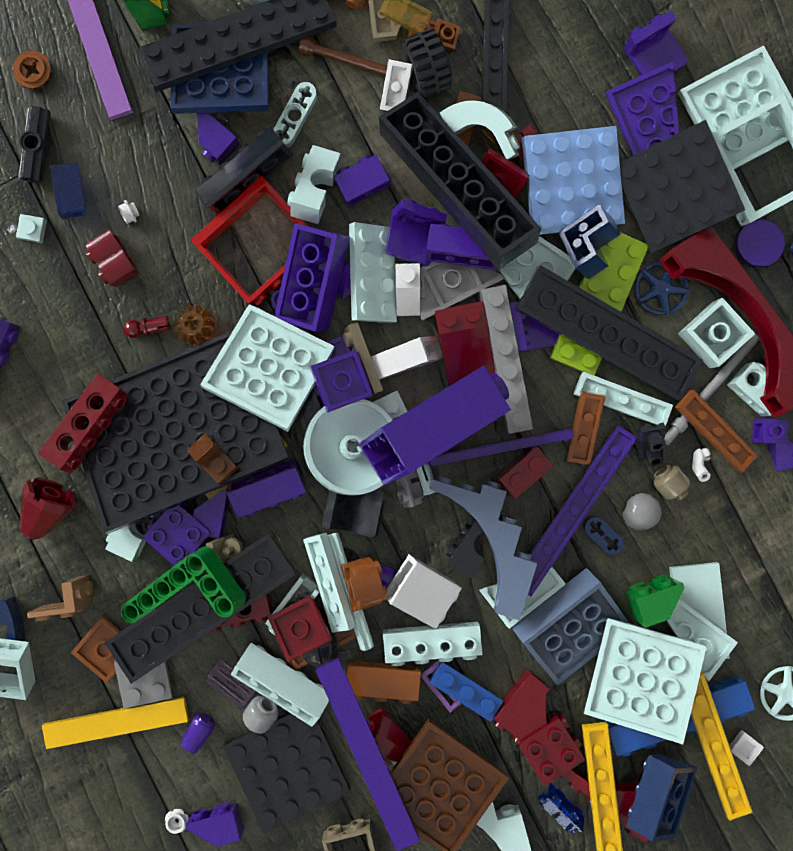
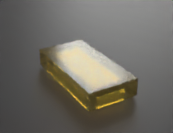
[380,0,433,34]

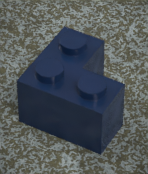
[559,204,621,279]

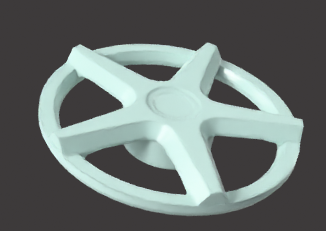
[760,666,793,721]

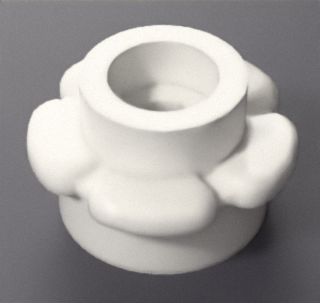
[118,200,139,224]
[165,808,189,834]

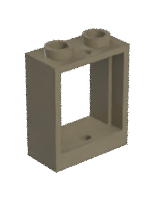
[322,819,378,851]

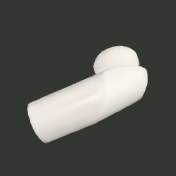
[692,448,711,482]

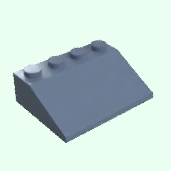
[511,568,630,686]

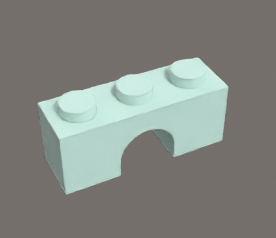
[287,145,340,224]
[106,513,160,562]

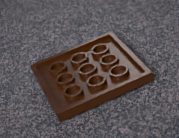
[371,718,509,851]

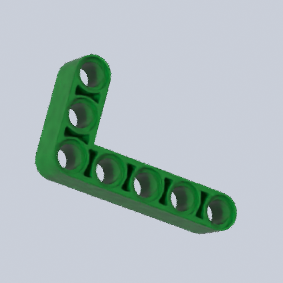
[121,546,246,624]

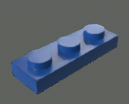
[429,662,503,722]

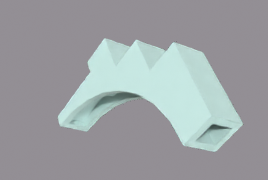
[476,802,531,851]

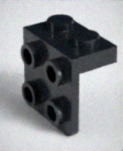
[322,489,386,538]

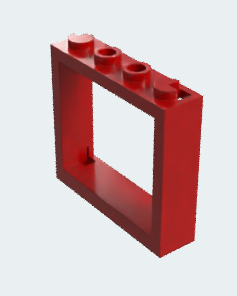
[191,176,307,306]

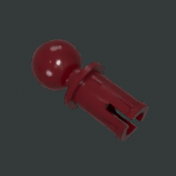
[123,316,171,339]

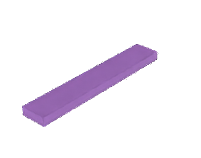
[68,0,134,120]

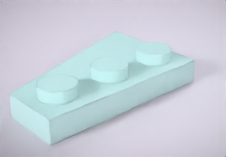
[479,567,566,629]
[666,598,738,681]

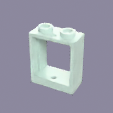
[0,638,35,700]

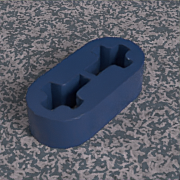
[583,516,624,555]

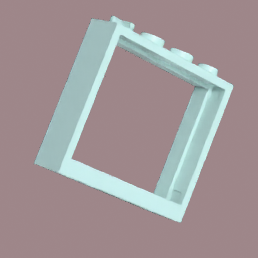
[712,93,793,226]

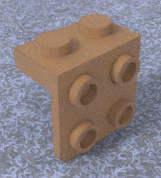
[27,575,93,621]

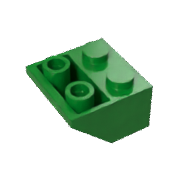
[624,575,684,628]

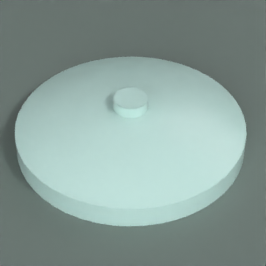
[303,399,393,496]

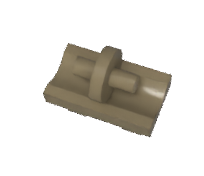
[199,533,243,563]

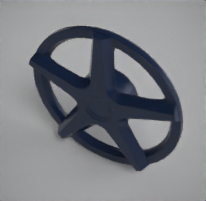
[635,262,690,315]

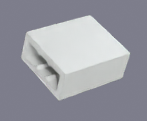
[387,555,462,629]

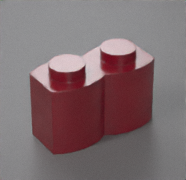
[85,229,139,287]

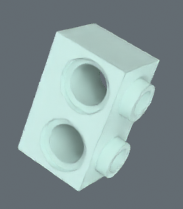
[726,362,771,416]

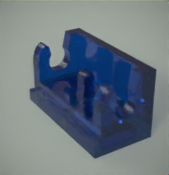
[50,163,86,219]

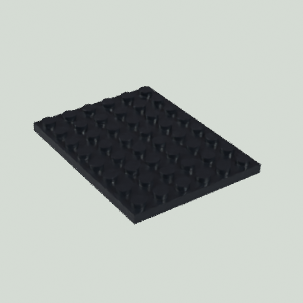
[61,330,290,534]

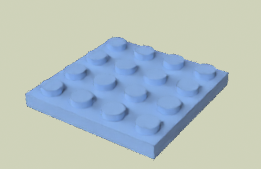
[522,126,625,235]

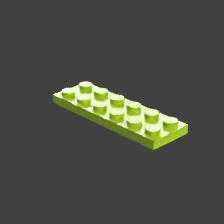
[549,232,648,376]

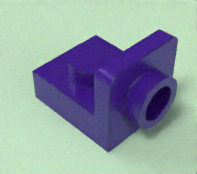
[752,418,788,444]

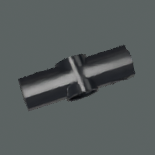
[18,106,51,183]

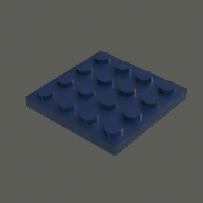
[170,23,269,114]

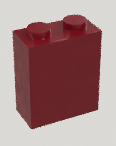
[493,447,554,498]

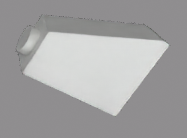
[371,336,443,380]

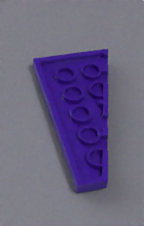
[605,61,679,157]

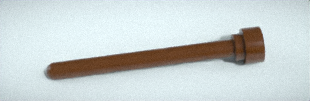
[299,36,387,76]

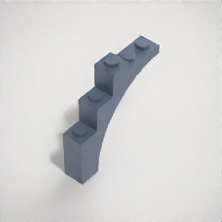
[429,476,537,620]

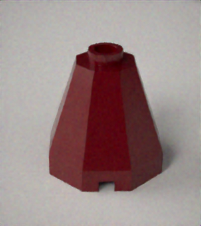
[19,477,77,540]
[367,708,412,766]

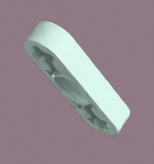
[273,82,317,148]

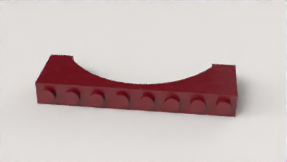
[659,226,793,418]
[494,668,648,843]

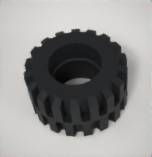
[403,28,452,99]

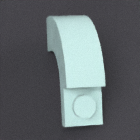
[440,101,520,160]

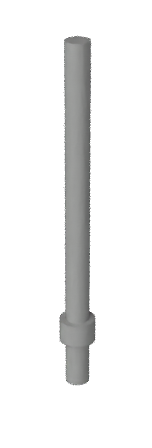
[665,334,760,446]

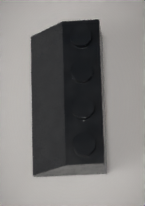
[197,127,294,214]

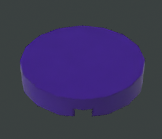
[735,219,785,268]

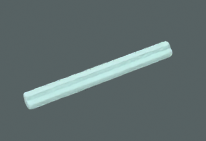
[327,533,374,651]

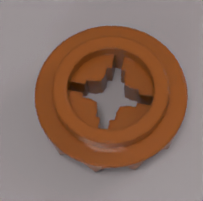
[13,50,53,90]

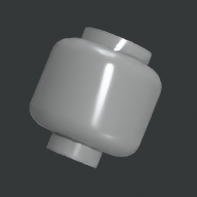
[243,696,279,733]

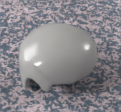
[623,493,662,531]

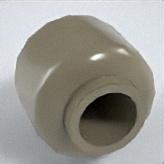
[654,464,691,500]

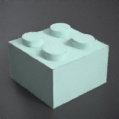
[678,298,755,369]

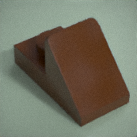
[187,433,238,485]

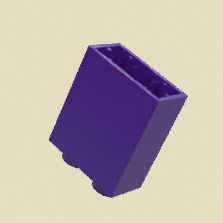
[358,366,511,485]

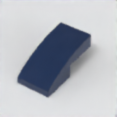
[0,596,25,642]

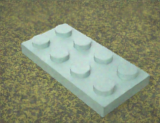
[349,222,397,323]

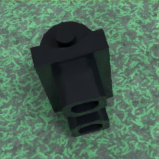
[637,423,666,467]

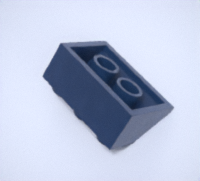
[626,755,698,842]

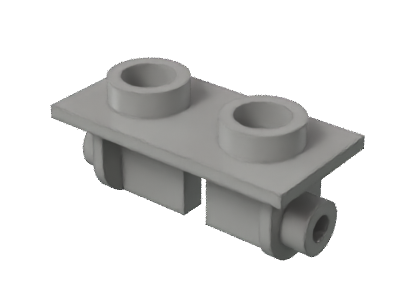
[395,470,424,508]

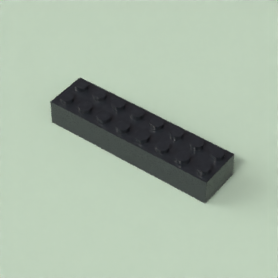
[379,92,541,270]

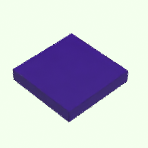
[310,350,374,413]

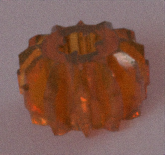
[173,304,215,345]

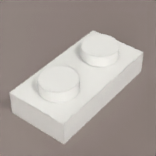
[380,59,413,111]

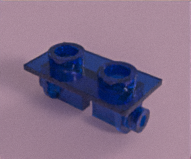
[538,783,585,834]

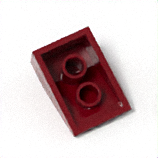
[435,301,495,385]

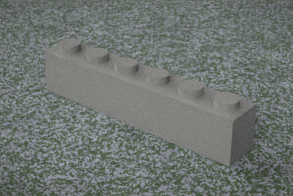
[479,285,533,434]

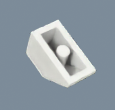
[395,263,420,316]

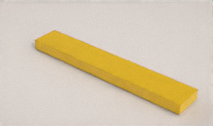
[691,671,753,821]
[42,696,189,749]
[582,722,623,851]

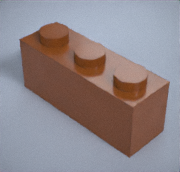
[347,660,421,704]

